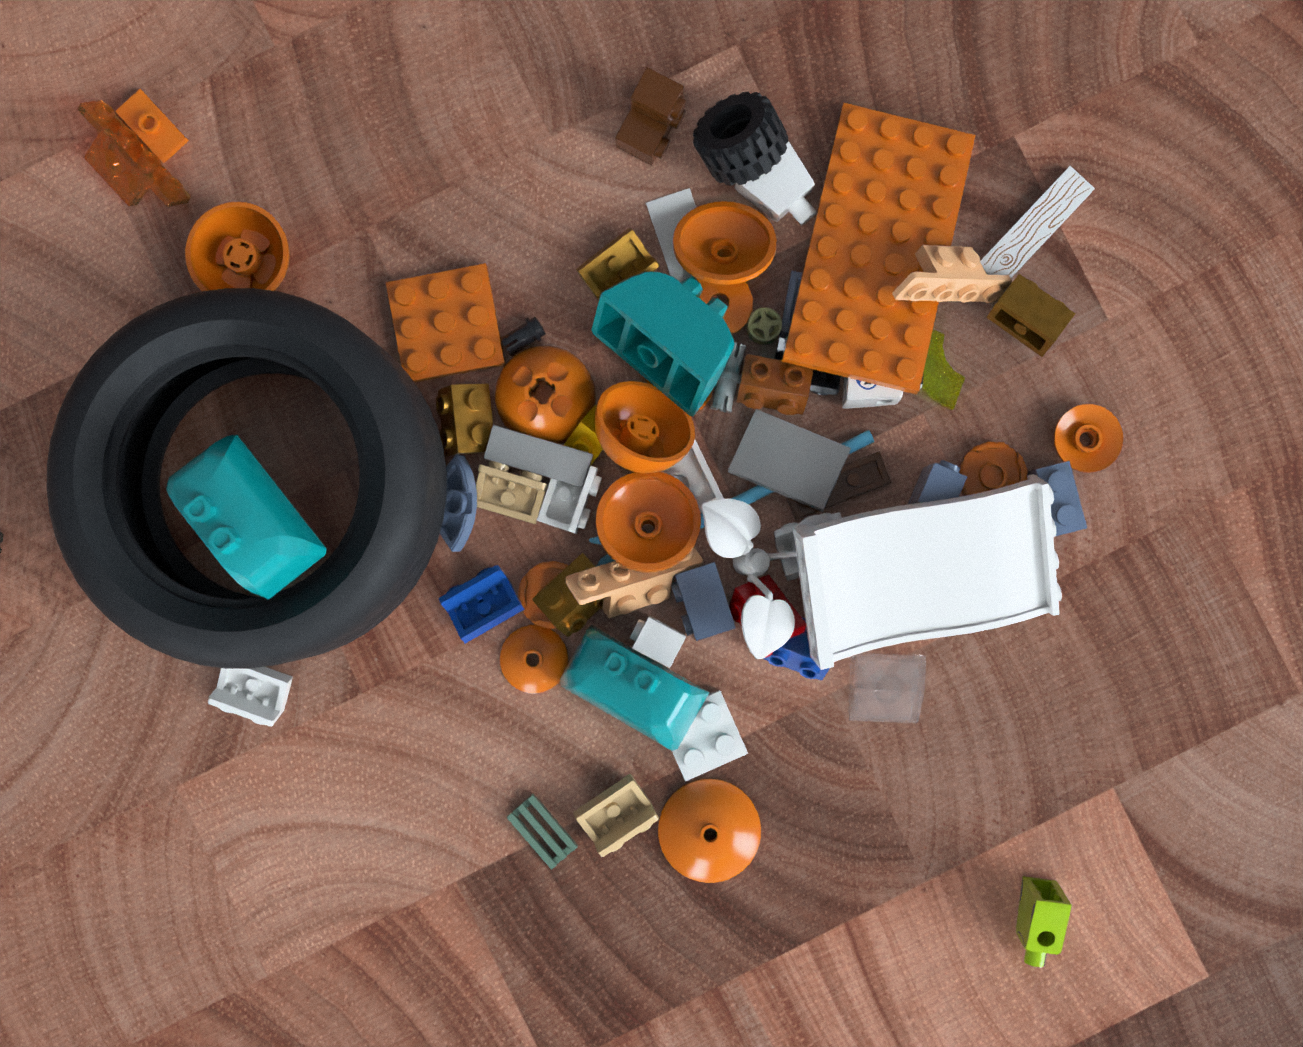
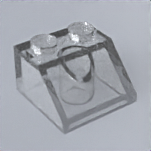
[849,652,926,723]

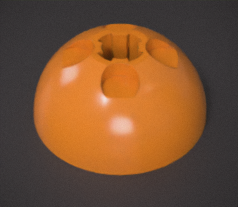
[185,202,290,291]
[495,346,596,444]
[594,381,695,473]

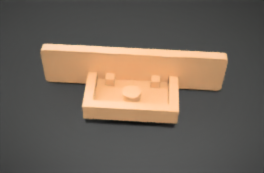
[892,245,1012,303]
[566,547,703,618]

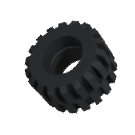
[693,91,788,186]

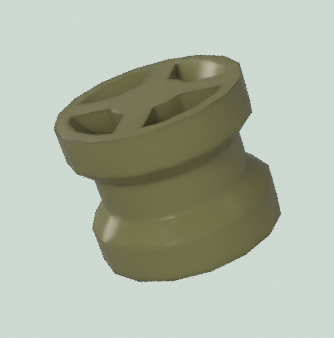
[747,307,782,345]

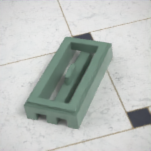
[506,793,578,870]

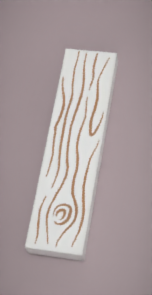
[980,166,1095,278]

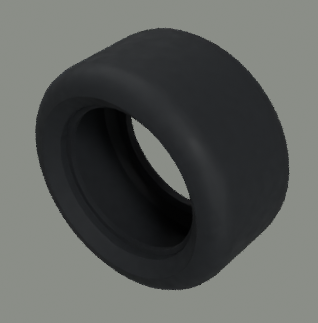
[47,288,447,669]

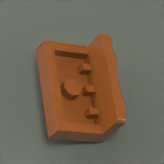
[736,354,813,415]

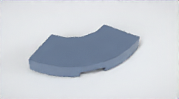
[440,454,477,552]

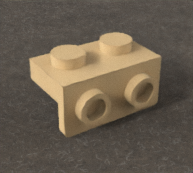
[476,460,548,524]
[573,774,659,857]

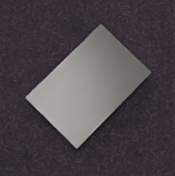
[728,409,851,512]

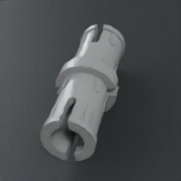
[710,342,747,413]

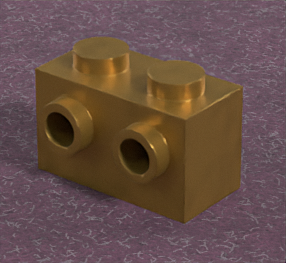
[986,274,1076,357]

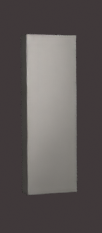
[484,425,593,487]

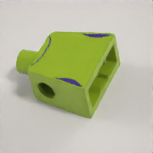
[1016,876,1072,967]

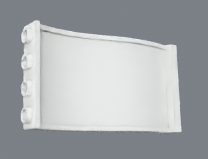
[793,474,1062,670]

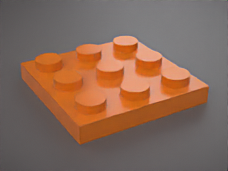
[386,263,506,382]

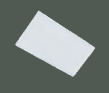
[646,188,696,283]

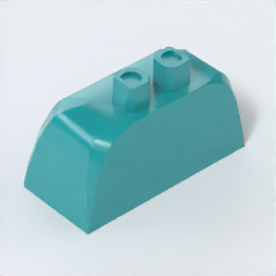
[591,272,735,416]
[166,435,327,600]
[560,625,709,751]

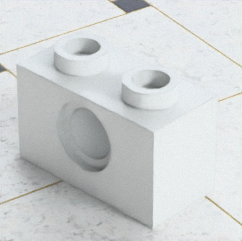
[630,616,686,668]

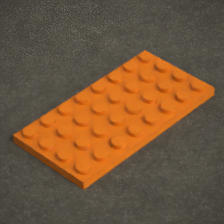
[782,103,976,395]

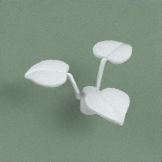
[700,498,834,659]

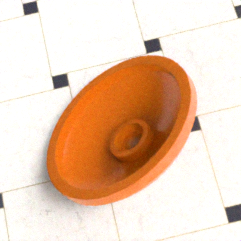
[673,201,777,285]
[596,472,701,572]
[658,778,761,883]

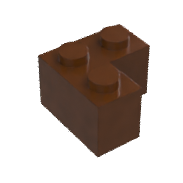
[615,67,687,166]

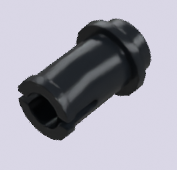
[500,317,546,356]

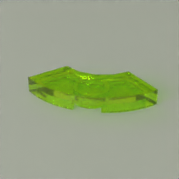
[922,330,965,410]

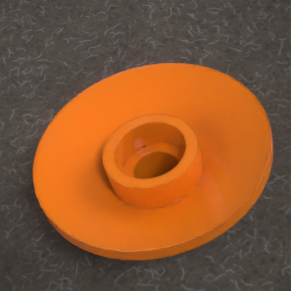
[1054,404,1123,473]
[500,625,568,693]

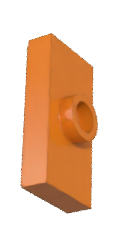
[115,89,189,163]

